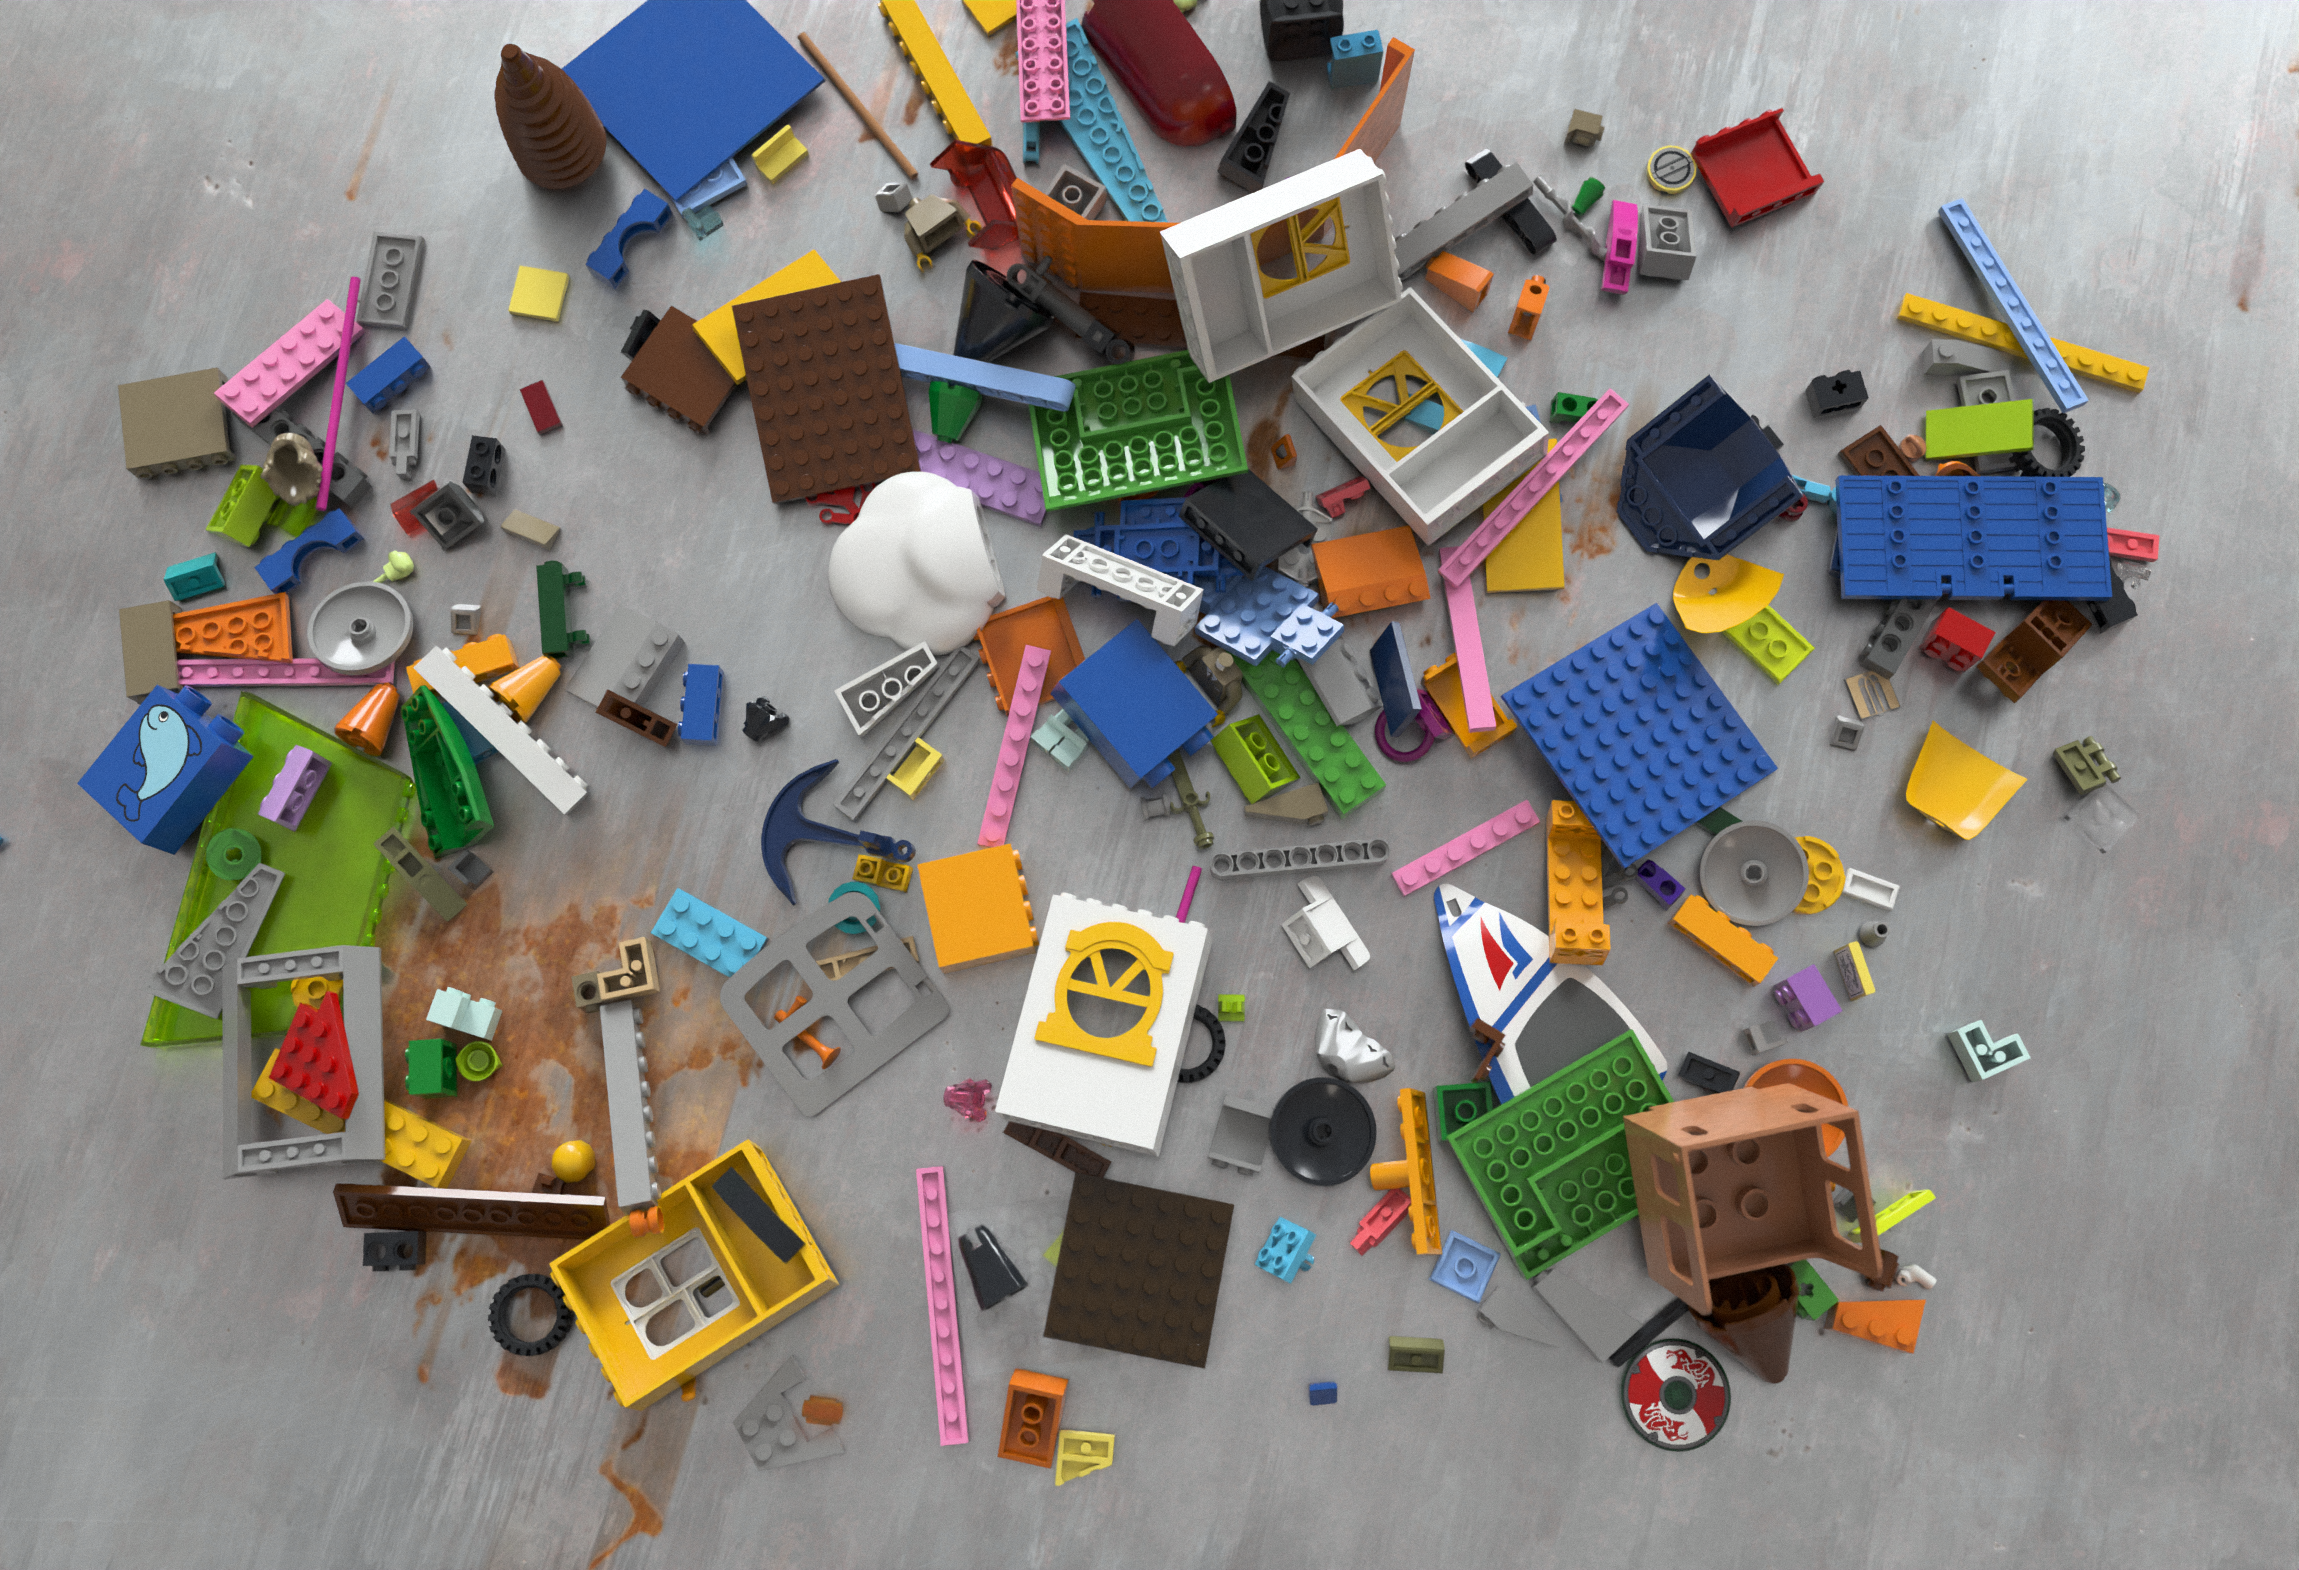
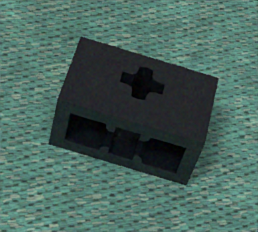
[1805,370,1869,418]

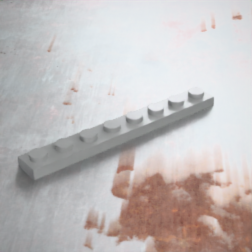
[833,646,980,822]

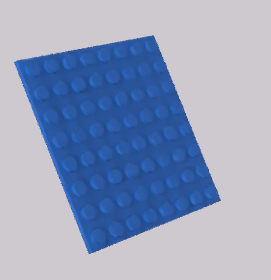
[562,0,825,202]
[1501,603,1778,869]

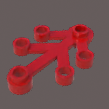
[805,483,876,525]

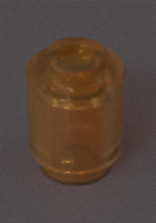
[802,1395,844,1426]

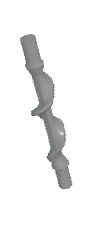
[1533,175,1607,263]

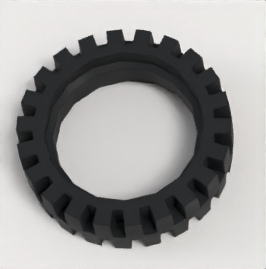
[2009,408,2085,477]
[1177,1004,1226,1083]
[488,1274,574,1356]

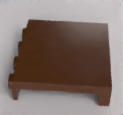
[621,306,737,435]

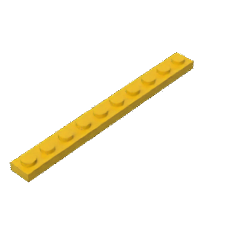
[1897,293,2149,393]

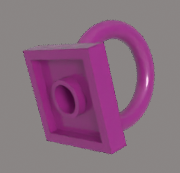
[1375,689,1454,762]

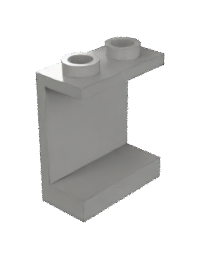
[1208,1094,1274,1176]

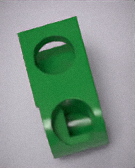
[1550,392,1598,423]

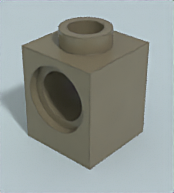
[571,971,609,1013]

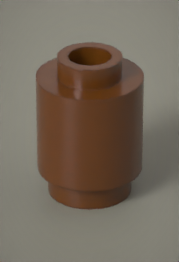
[1864,1249,1899,1292]

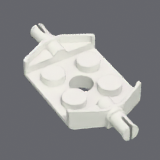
[1278,491,1332,588]

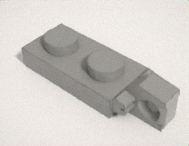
[389,409,420,479]

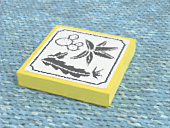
[1834,941,1875,1001]

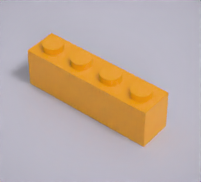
[406,634,520,697]
[1668,894,1778,986]

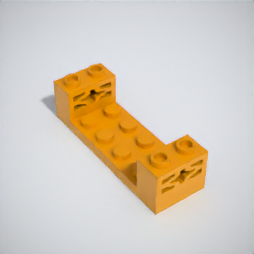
[1546,800,1610,965]

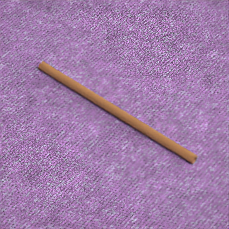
[798,32,919,180]

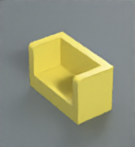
[886,737,945,801]

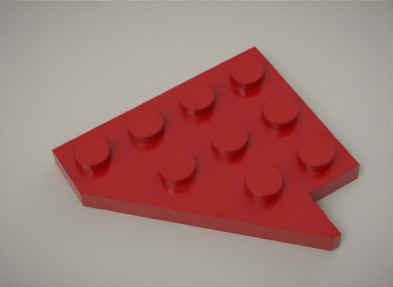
[269,991,359,1119]

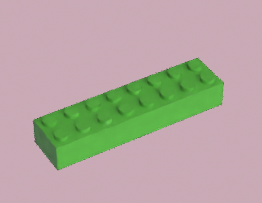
[1224,649,1386,820]

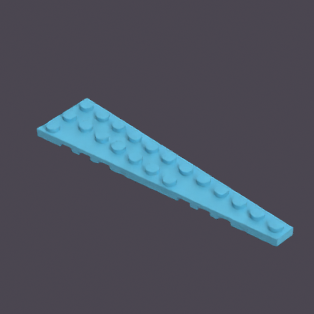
[1015,18,1168,222]

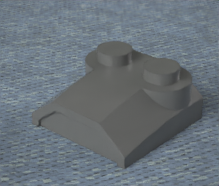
[410,481,484,551]

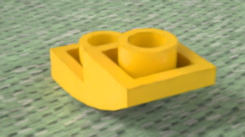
[852,854,913,893]

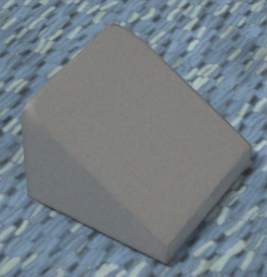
[450,604,481,635]
[1830,715,1864,750]

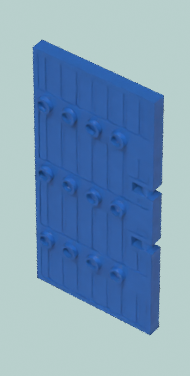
[1835,475,2112,601]

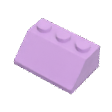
[258,745,332,832]

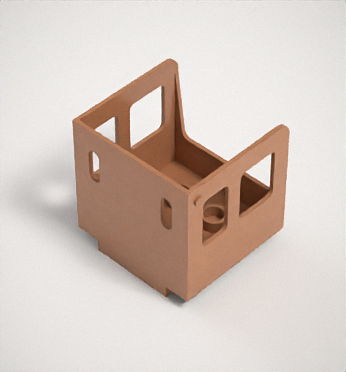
[1623,1083,1883,1315]

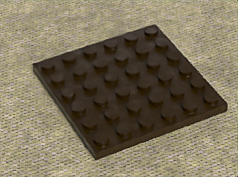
[1043,1173,1234,1369]

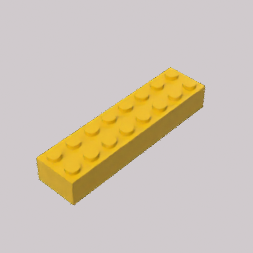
[251,1048,472,1189]

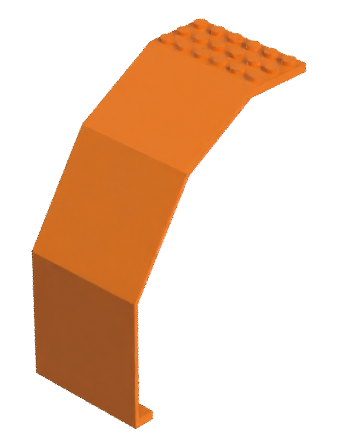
[1011,37,1415,293]

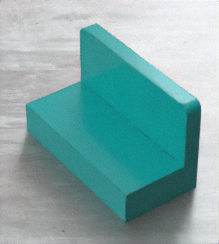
[163,552,225,601]

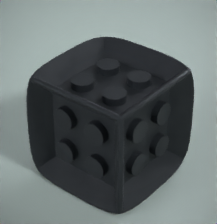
[1260,0,1344,60]

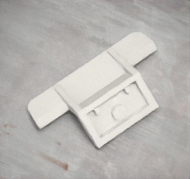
[1281,876,1370,971]

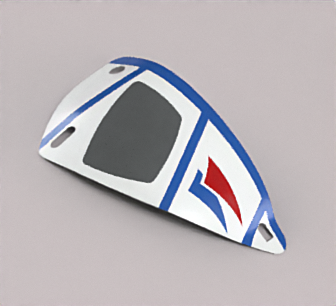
[1434,884,1667,1104]

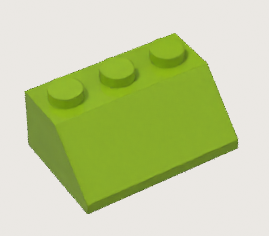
[205,464,280,547]
[1210,714,1301,804]

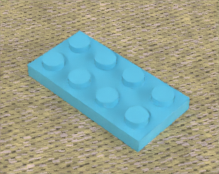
[651,888,769,978]

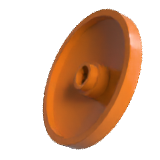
[1743,1059,1848,1157]

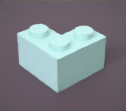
[426,987,502,1041]
[1947,1020,2030,1082]

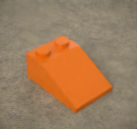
[998,1368,1069,1469]

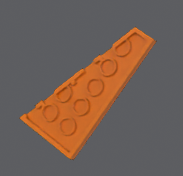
[173,592,293,663]

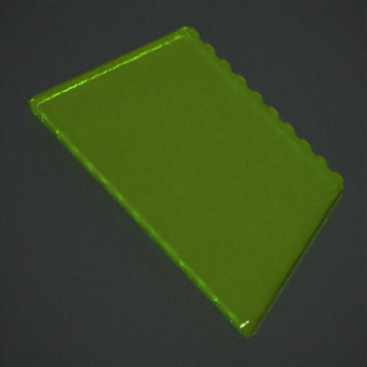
[140,691,416,1049]

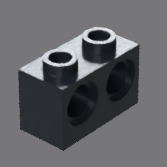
[462,435,505,496]
[363,1231,426,1272]

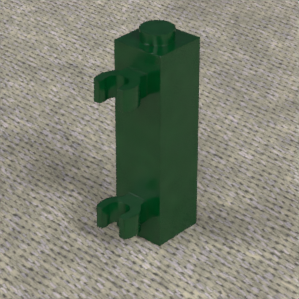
[536,561,590,659]

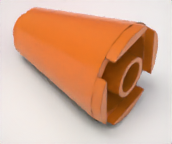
[334,682,400,756]

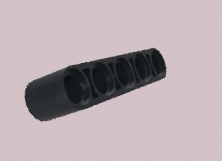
[1465,149,1557,255]

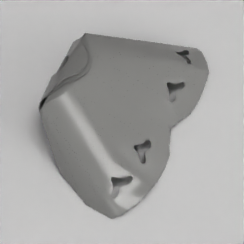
[1315,1009,1395,1083]

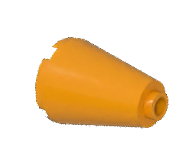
[488,656,561,723]

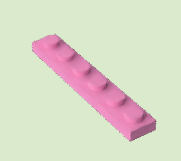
[1391,800,1540,897]

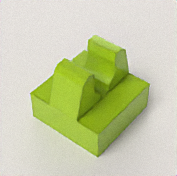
[1218,994,1245,1022]

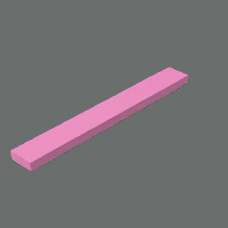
[1439,546,1496,733]

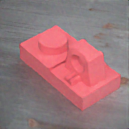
[1315,476,1370,518]

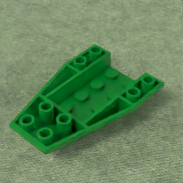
[401,685,494,859]

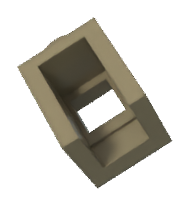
[1564,109,1605,147]

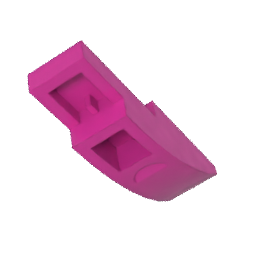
[1601,200,1638,295]

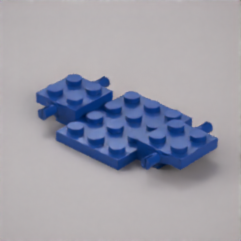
[1073,497,1244,602]

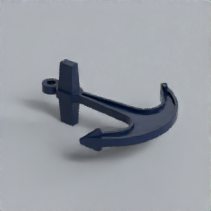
[761,759,916,905]

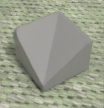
[875,183,912,212]

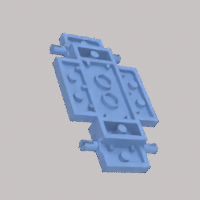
[1194,566,1345,668]

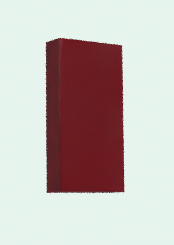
[519,380,563,435]

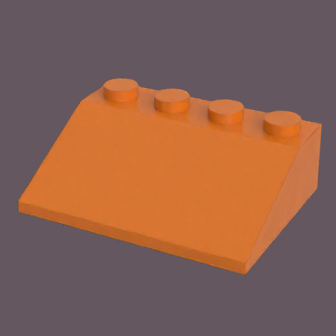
[1311,525,1431,618]

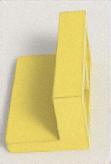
[752,125,809,185]

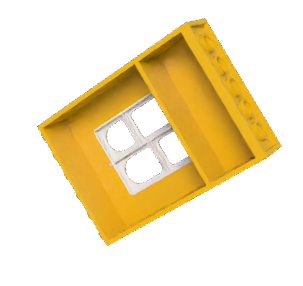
[549,1139,839,1411]

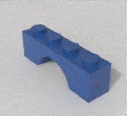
[585,188,673,290]
[254,508,364,594]

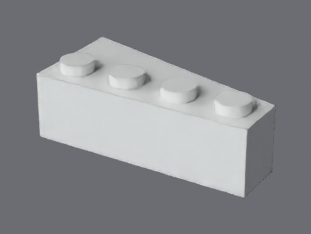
[834,641,939,739]

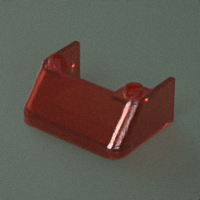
[930,140,1019,250]

